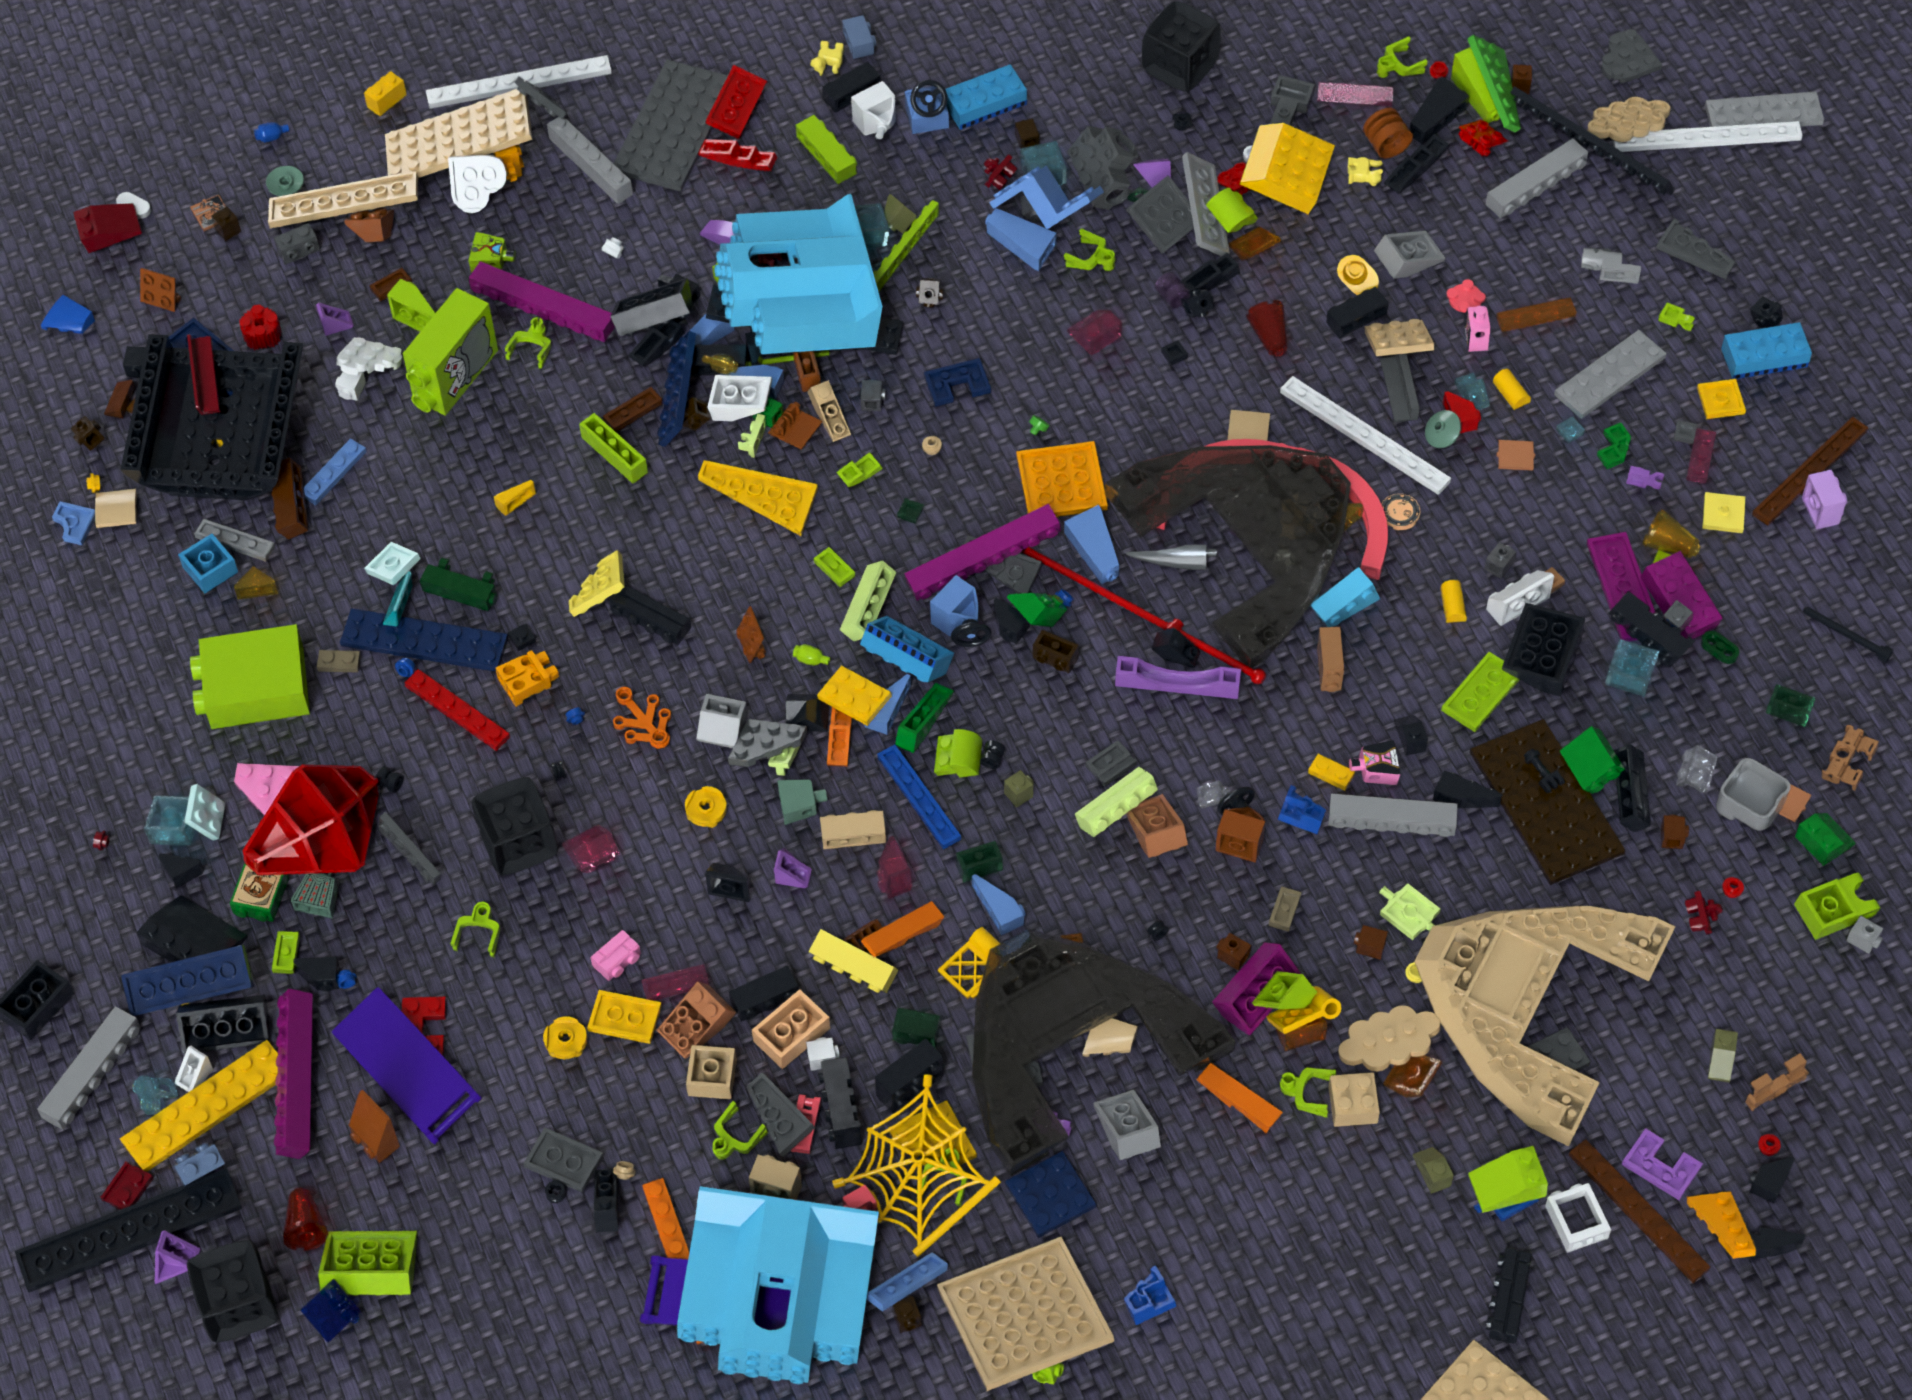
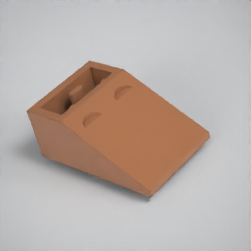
[657,981,737,1059]

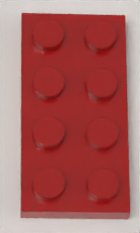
[705,65,767,139]

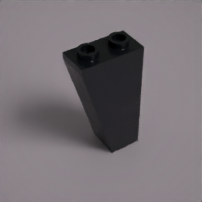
[1410,76,1469,145]

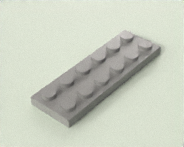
[1705,91,1824,127]
[1182,152,1230,256]
[1554,330,1667,419]

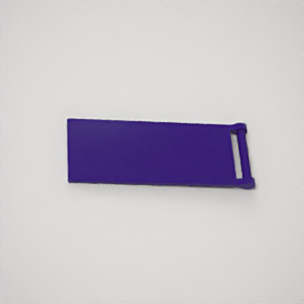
[332,987,482,1145]
[640,1256,791,1330]

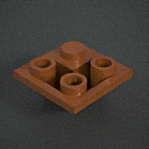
[345,207,394,242]

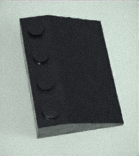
[1502,603,1585,697]
[136,895,248,962]

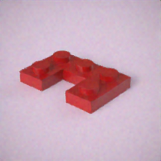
[402,996,446,1056]

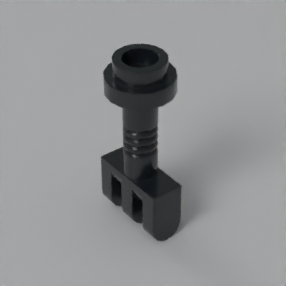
[1524,749,1565,794]

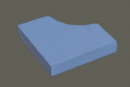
[52,501,95,545]

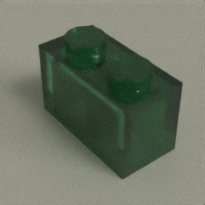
[1766,684,1816,727]
[956,840,1003,883]
[892,1008,941,1048]

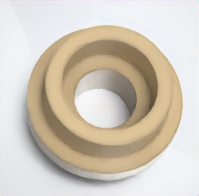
[922,436,942,455]
[613,1161,635,1180]

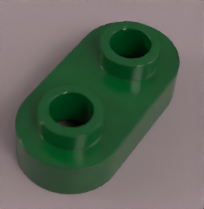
[1701,631,1739,664]

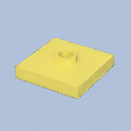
[1702,492,1745,533]

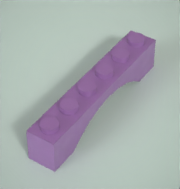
[1115,656,1241,699]

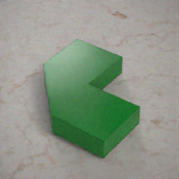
[1597,422,1631,469]

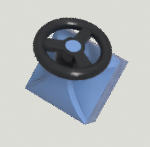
[905,80,949,134]
[930,575,991,647]

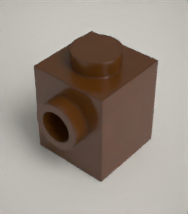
[1511,64,1532,94]
[1661,814,1689,849]
[1354,925,1388,960]
[1216,933,1251,971]

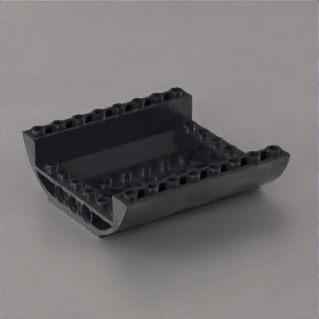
[120,334,304,500]

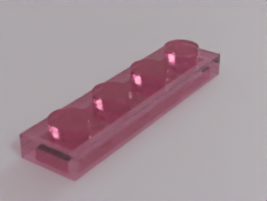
[1317,82,1393,106]

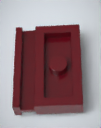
[100,1161,154,1210]

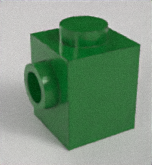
[753,397,783,428]

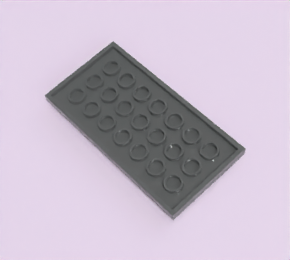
[613,59,728,192]

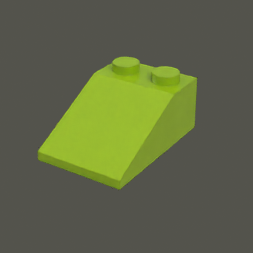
[387,279,435,332]
[1468,1146,1548,1213]

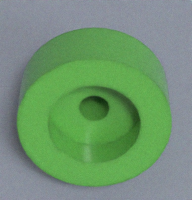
[1029,415,1050,435]

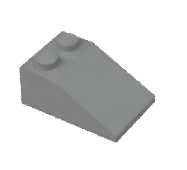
[1374,231,1446,279]
[1093,1090,1161,1160]

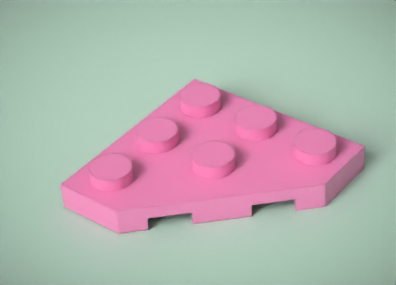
[234,763,299,815]

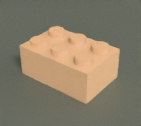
[752,989,830,1069]

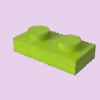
[814,547,855,587]
[272,931,300,974]

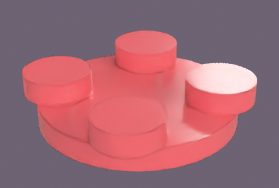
[1446,279,1486,313]

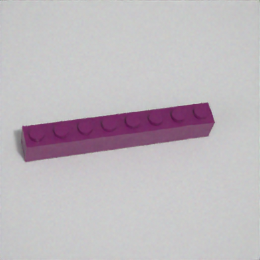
[469,261,615,342]
[904,504,1061,601]
[274,988,313,1159]

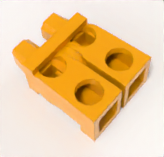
[495,650,559,707]

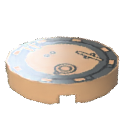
[1382,494,1420,530]

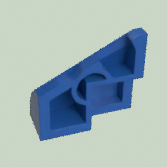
[1124,1265,1176,1325]

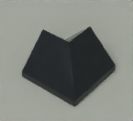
[786,694,829,732]
[705,863,750,902]

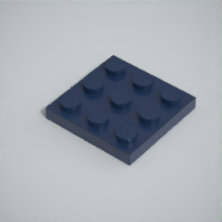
[1005,1151,1096,1238]

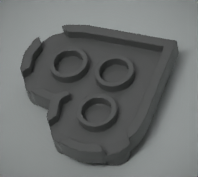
[1601,29,1662,83]

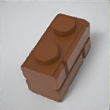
[793,351,821,392]

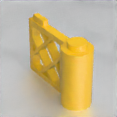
[938,927,1013,1000]
[1266,986,1341,1034]

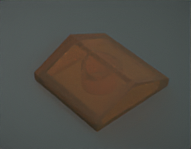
[1229,226,1281,260]
[1383,1055,1442,1098]

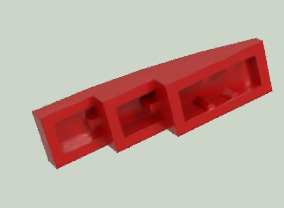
[698,139,777,171]

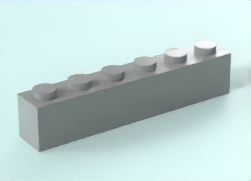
[547,117,633,204]
[1486,138,1588,219]
[1328,794,1457,837]
[37,1006,140,1130]

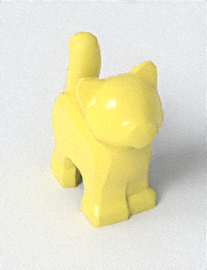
[810,41,844,76]
[1348,157,1383,186]

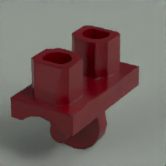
[984,154,1018,190]
[1685,890,1722,935]

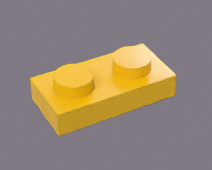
[1308,754,1355,791]

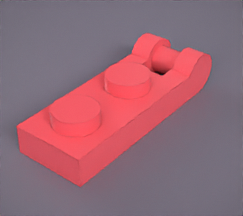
[790,1094,821,1154]

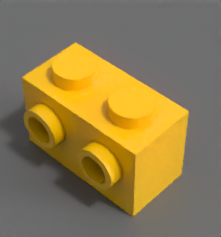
[364,71,407,116]

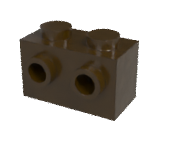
[1033,630,1079,673]

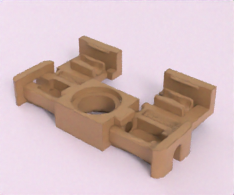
[1822,725,1879,791]
[1745,1054,1809,1111]

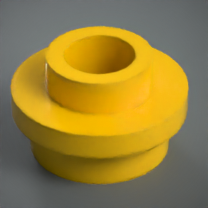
[86,473,100,493]

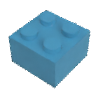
[178,533,238,594]

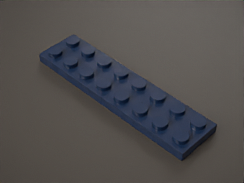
[340,608,508,672]

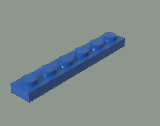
[877,744,961,850]

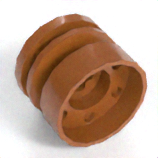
[1363,108,1413,159]

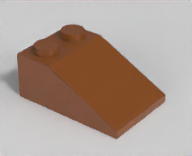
[349,1090,400,1163]

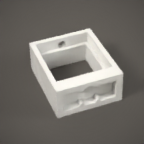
[1545,1183,1611,1253]

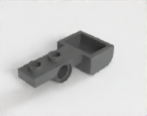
[1270,75,1315,126]

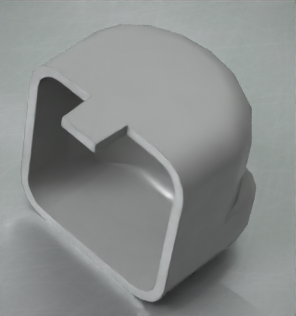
[1716,758,1791,831]

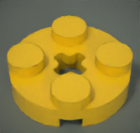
[685,786,727,828]
[543,1016,587,1059]

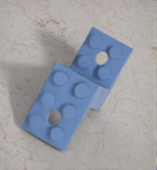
[989,165,1104,229]

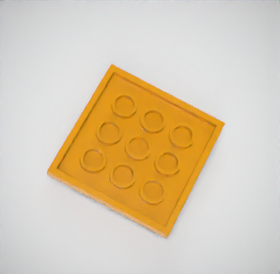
[1016,441,1108,517]

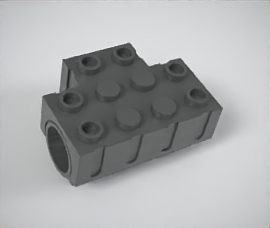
[1067,126,1139,210]

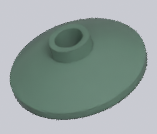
[266,166,304,196]
[1425,410,1461,448]

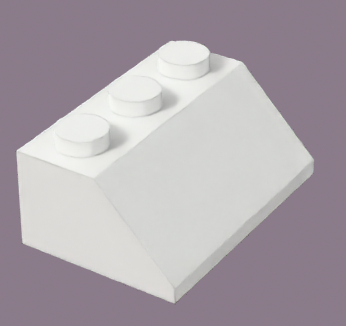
[1486,570,1554,626]

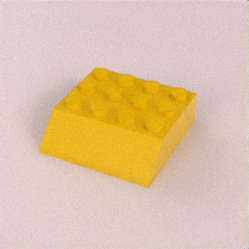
[1240,123,1335,214]

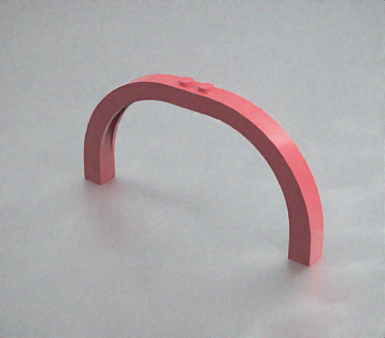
[1145,439,1388,580]

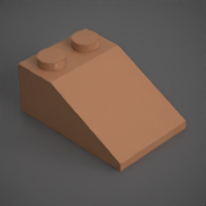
[1126,794,1188,858]

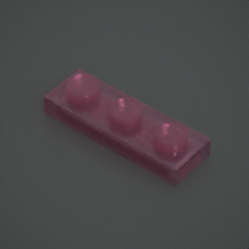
[1686,428,1716,484]
[641,964,709,1001]

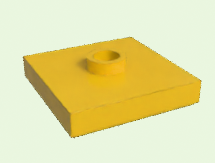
[1697,379,1746,419]

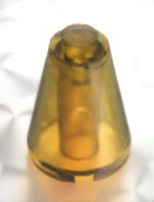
[1642,509,1701,558]

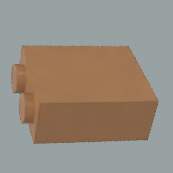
[1317,627,1344,692]

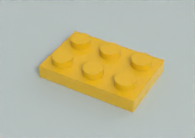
[817,665,892,726]
[587,990,662,1044]

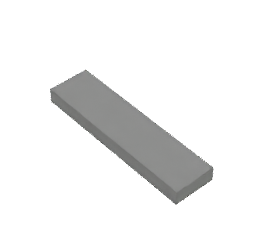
[194,519,276,562]

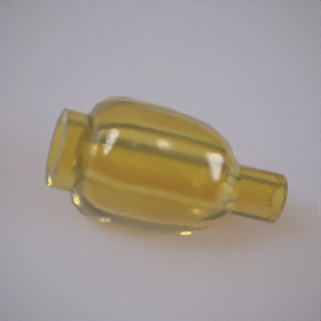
[702,353,738,374]

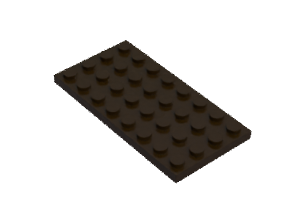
[1470,719,1626,885]

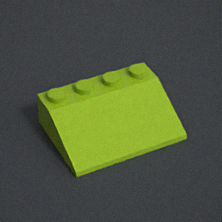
[318,1231,417,1296]

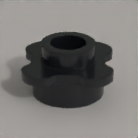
[1172,113,1192,131]

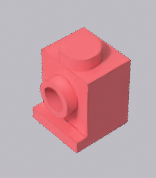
[842,1185,877,1211]

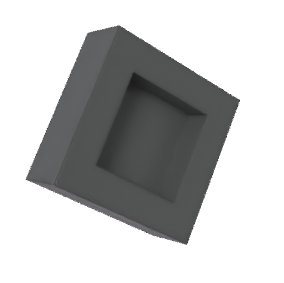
[1674,420,1697,444]

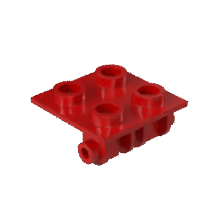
[1458,120,1508,157]
[1217,162,1252,195]

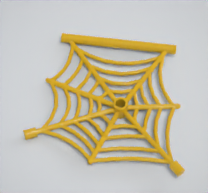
[832,1075,1001,1257]

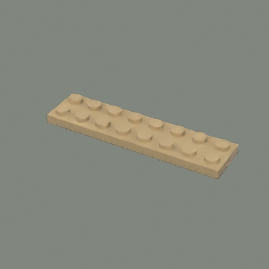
[268,170,418,228]

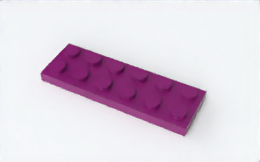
[1586,532,1656,643]

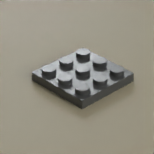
[1126,175,1194,254]

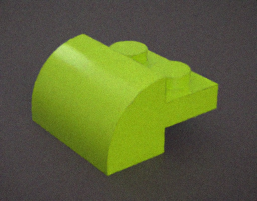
[1206,188,1258,233]
[934,729,982,778]

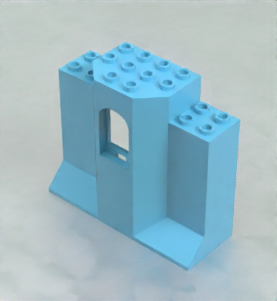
[715,194,883,354]
[677,1186,879,1384]

